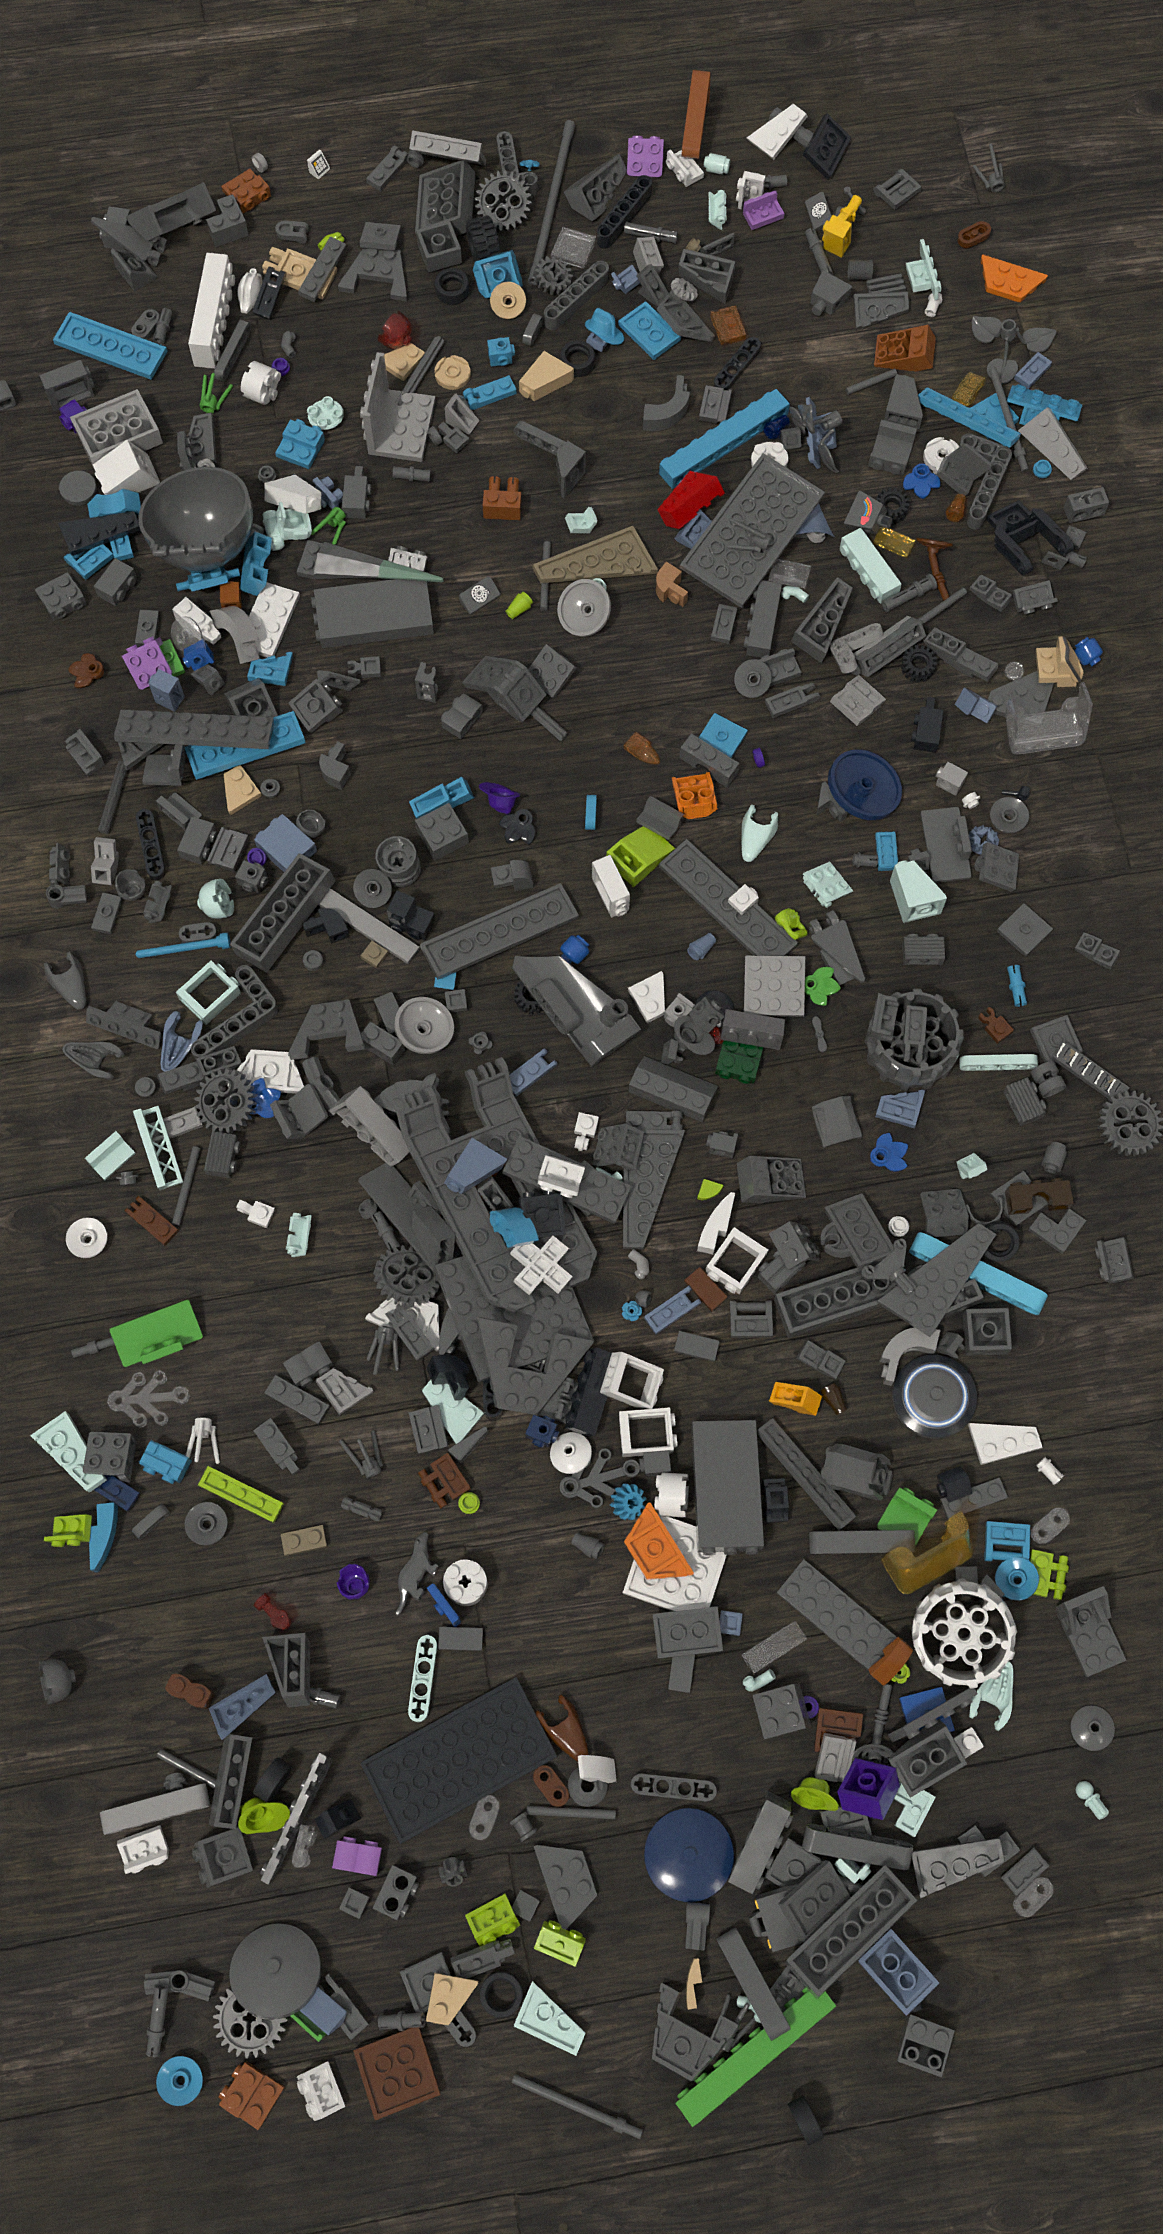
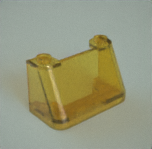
[881,1511,973,1594]

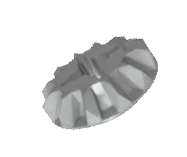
[671,278,698,301]

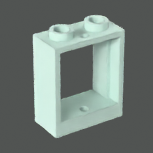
[176,961,241,1025]

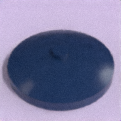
[828,750,902,820]
[644,1808,734,1902]

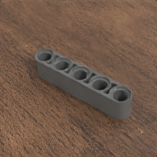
[544,261,609,330]
[809,1530,916,1554]
[802,1824,914,1870]
[716,1927,791,2041]

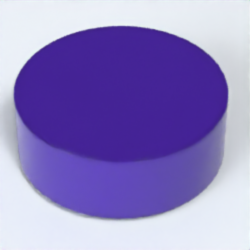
[752,748,765,768]

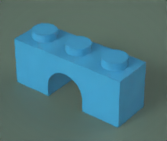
[240,532,272,596]

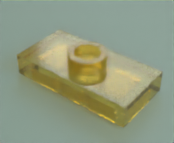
[873,526,915,558]

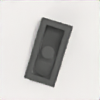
[448,1427,489,1464]

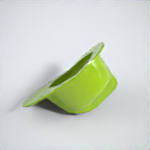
[791,1777,839,1811]
[238,1798,290,1834]

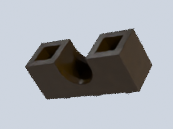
[1005,1178,1074,1215]

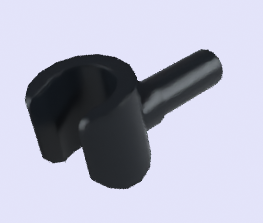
[1002,786,1030,801]

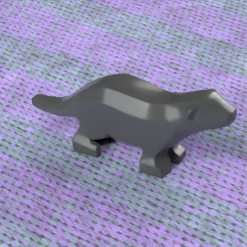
[395,1532,439,1616]

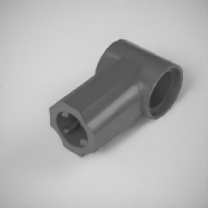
[46,885,87,909]
[685,1902,710,1950]

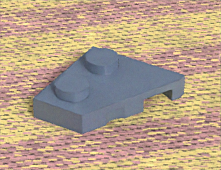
[875,1090,925,1128]

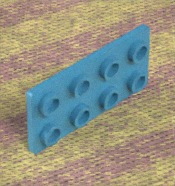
[1007,385,1082,425]

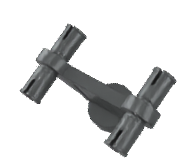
[861,1239,916,1295]

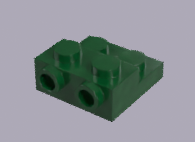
[715,1040,763,1084]

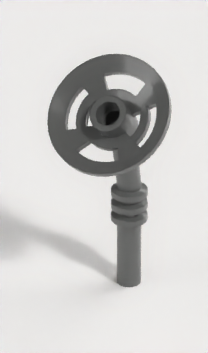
[853,1684,894,1767]

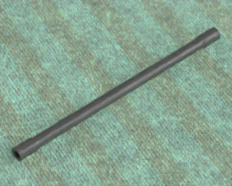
[528,120,575,285]

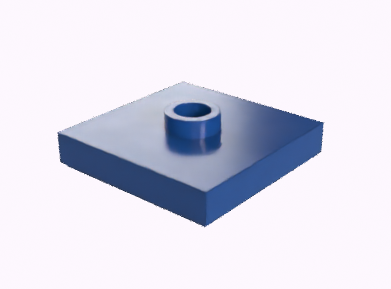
[427,1584,461,1627]
[899,1687,955,1732]

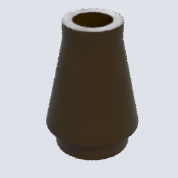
[820,1382,847,1415]

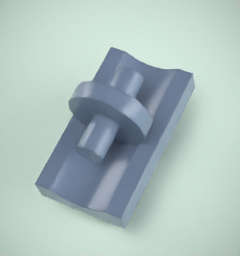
[313,476,343,509]

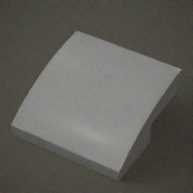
[830,675,886,726]

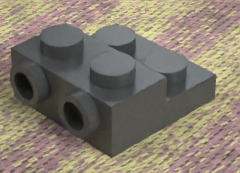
[35,572,87,621]
[289,678,343,733]
[192,1827,253,1888]

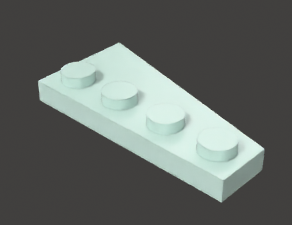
[30,1411,107,1493]

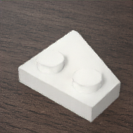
[628,971,665,1023]

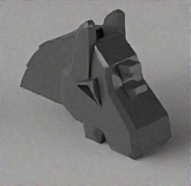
[373,1073,452,1140]

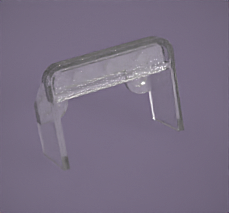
[1005,682,1093,754]

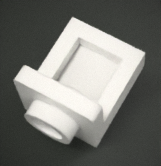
[728,884,759,915]

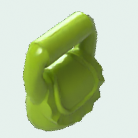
[775,908,807,940]

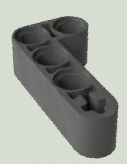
[497,131,538,197]

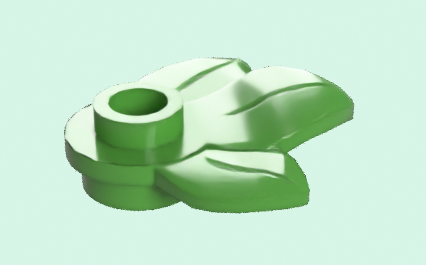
[804,967,841,1006]

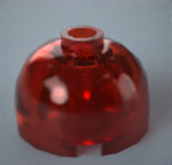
[378,311,412,350]

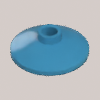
[995,1557,1039,1601]
[156,2056,203,2106]

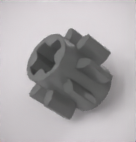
[438,1857,467,1887]

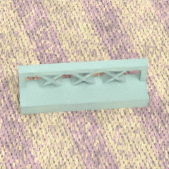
[133,1106,183,1190]

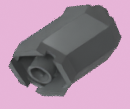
[821,1444,893,1500]

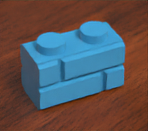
[139,1440,191,1484]

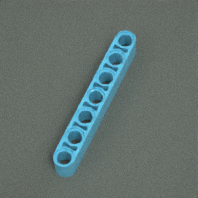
[909,1232,1048,1315]

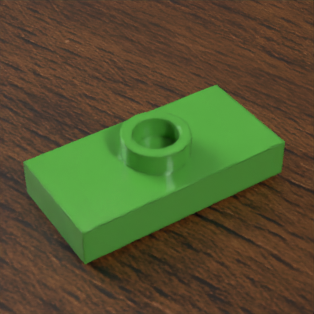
[160,639,185,677]

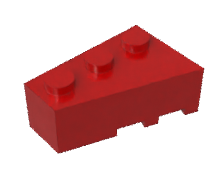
[657,471,725,529]

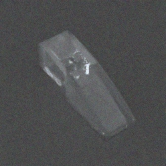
[742,1621,807,1674]

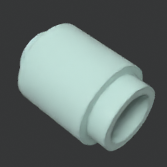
[704,153,730,175]

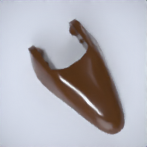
[535,1694,589,1762]

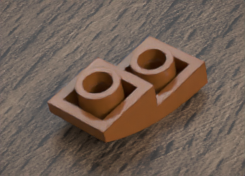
[868,1637,913,1686]

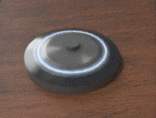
[892,1355,977,1439]

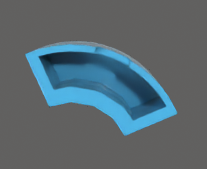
[88,489,141,518]
[490,1207,539,1248]

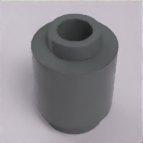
[1041,1142,1067,1174]

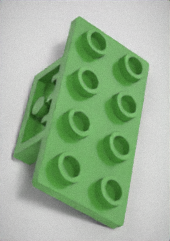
[110,1299,203,1367]

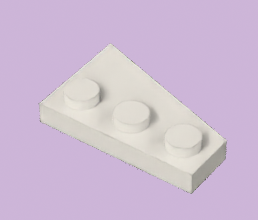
[747,104,808,160]
[968,1423,1043,1465]

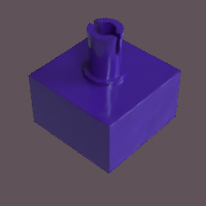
[838,1758,900,1820]

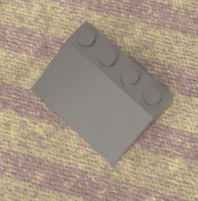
[70,389,163,472]

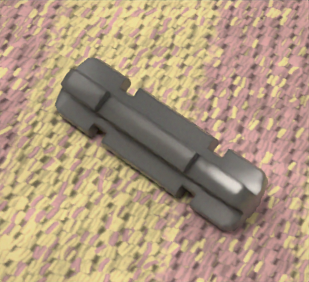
[341,1497,382,1521]

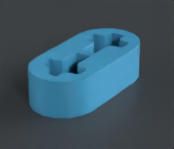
[585,795,597,830]

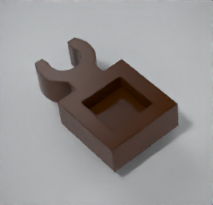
[978,1007,1014,1044]

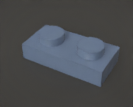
[1014,352,1052,389]

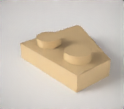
[384,343,425,381]
[224,765,262,815]
[426,1973,478,2025]

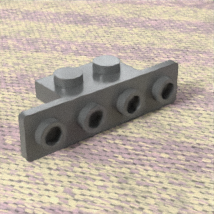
[86,1001,161,1049]

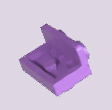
[743,191,784,230]

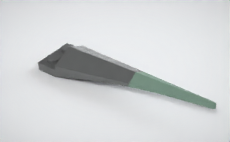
[297,540,444,582]

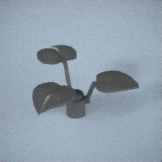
[972,316,1056,384]
[789,404,842,473]

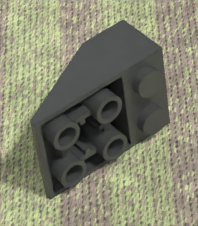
[737,1156,806,1203]

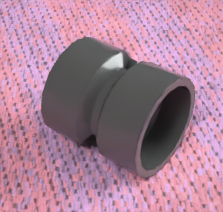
[1030,1061,1067,1098]

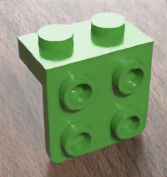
[877,1487,937,1546]

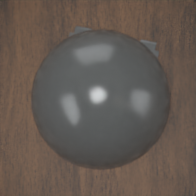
[139,467,253,572]

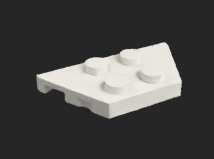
[228,1049,304,1094]
[365,1298,440,1351]

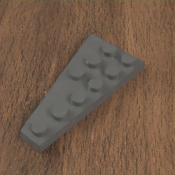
[623,1129,685,1249]

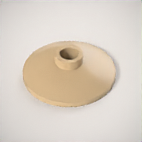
[490,282,526,319]

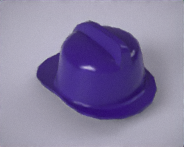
[479,782,520,814]

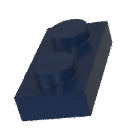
[94,1475,140,1512]

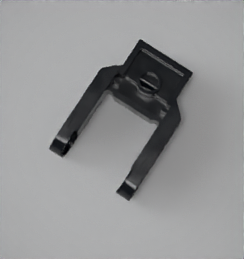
[987,500,1074,576]

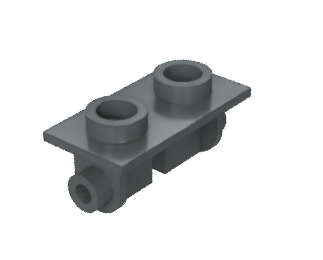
[49,843,70,886]
[143,881,172,923]

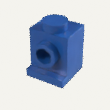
[183,639,214,671]

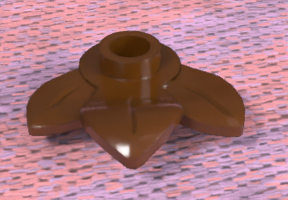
[68,653,104,688]

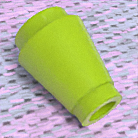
[505,592,533,619]

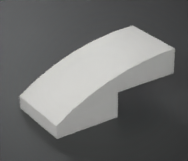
[578,1755,616,1783]

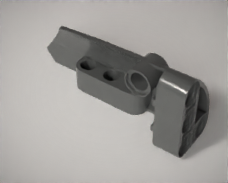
[512,956,642,1067]

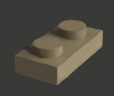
[281,1525,327,1556]

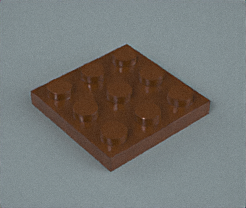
[353,2027,441,2120]

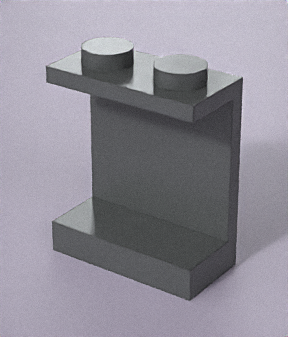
[868,420,917,476]

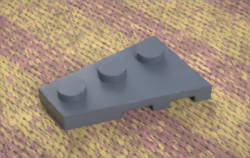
[209,1674,275,1740]

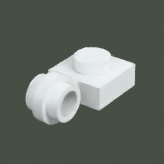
[574,1112,599,1151]

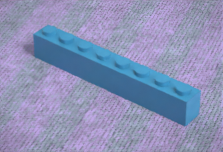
[659,389,790,489]

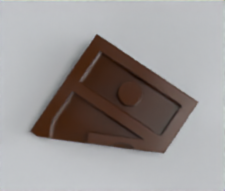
[814,1707,863,1752]

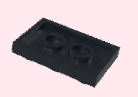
[803,113,851,179]

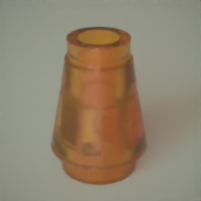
[946,494,966,522]

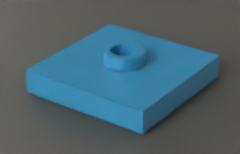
[699,713,748,758]

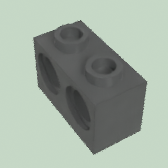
[1064,487,1109,523]
[373,1865,419,1920]

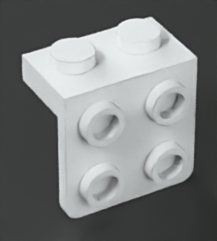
[537,1155,585,1198]

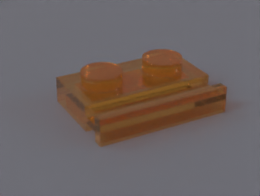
[710,305,746,345]

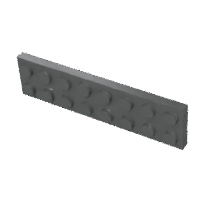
[114,710,274,749]
[659,839,798,956]
[420,883,579,980]

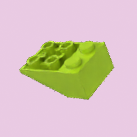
[607,826,675,887]

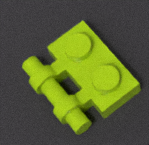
[1029,1549,1069,1600]

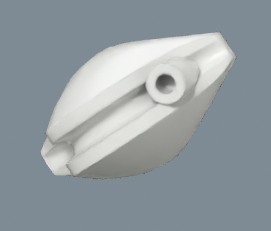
[238,268,263,314]

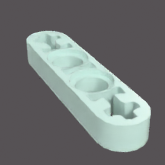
[959,1054,1038,1071]
[408,1635,437,1722]

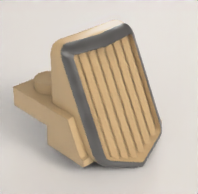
[1036,636,1083,687]

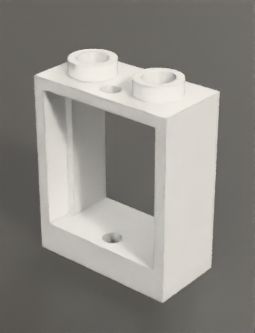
[592,855,630,918]
[706,1227,768,1294]
[600,1352,664,1410]
[619,1408,677,1457]

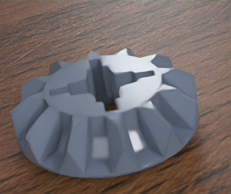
[969,825,999,855]

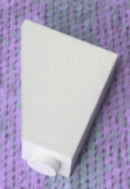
[265,475,321,514]

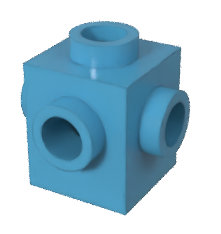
[487,337,515,367]

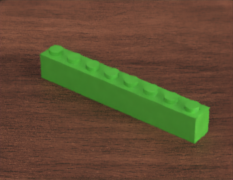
[676,1988,836,2127]

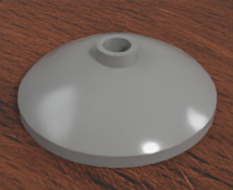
[557,579,611,637]
[394,997,454,1054]

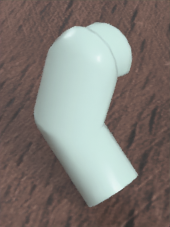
[743,1669,776,1692]

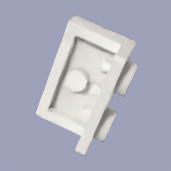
[666,150,704,187]
[736,171,765,209]
[117,1825,169,1874]

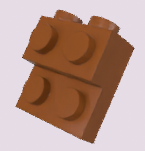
[221,169,271,214]
[218,2061,285,2130]

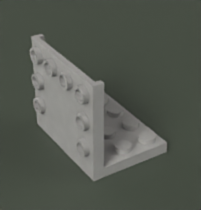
[360,352,436,462]

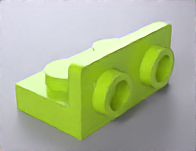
[44,1514,92,1547]
[465,1894,520,1947]

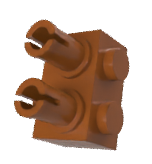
[483,476,522,520]

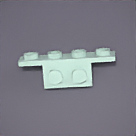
[906,239,941,300]

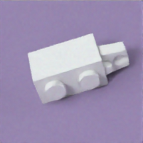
[172,597,221,645]

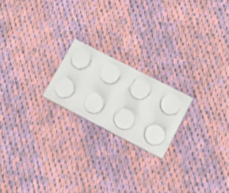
[249,582,300,657]

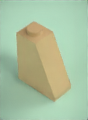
[519,351,574,401]

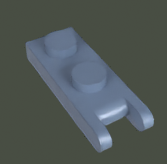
[509,1049,558,1097]
[644,1286,702,1335]

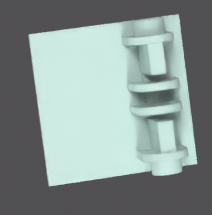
[803,862,853,908]

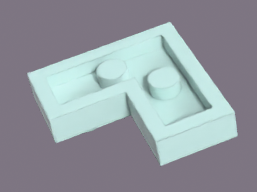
[894,1778,935,1837]

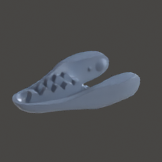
[161,1011,203,1072]

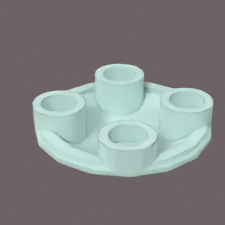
[307,396,344,430]

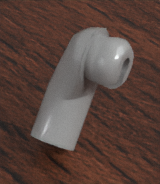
[628,1249,649,1279]

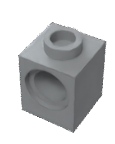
[935,762,968,796]

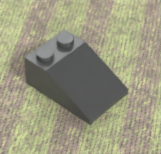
[888,1718,967,1798]

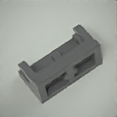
[415,662,438,703]
[65,729,105,777]
[869,993,899,1042]

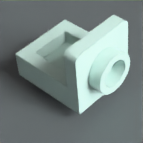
[565,507,597,533]
[834,1858,871,1884]

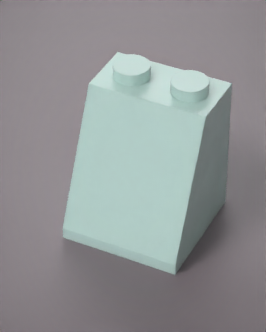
[890,861,947,923]

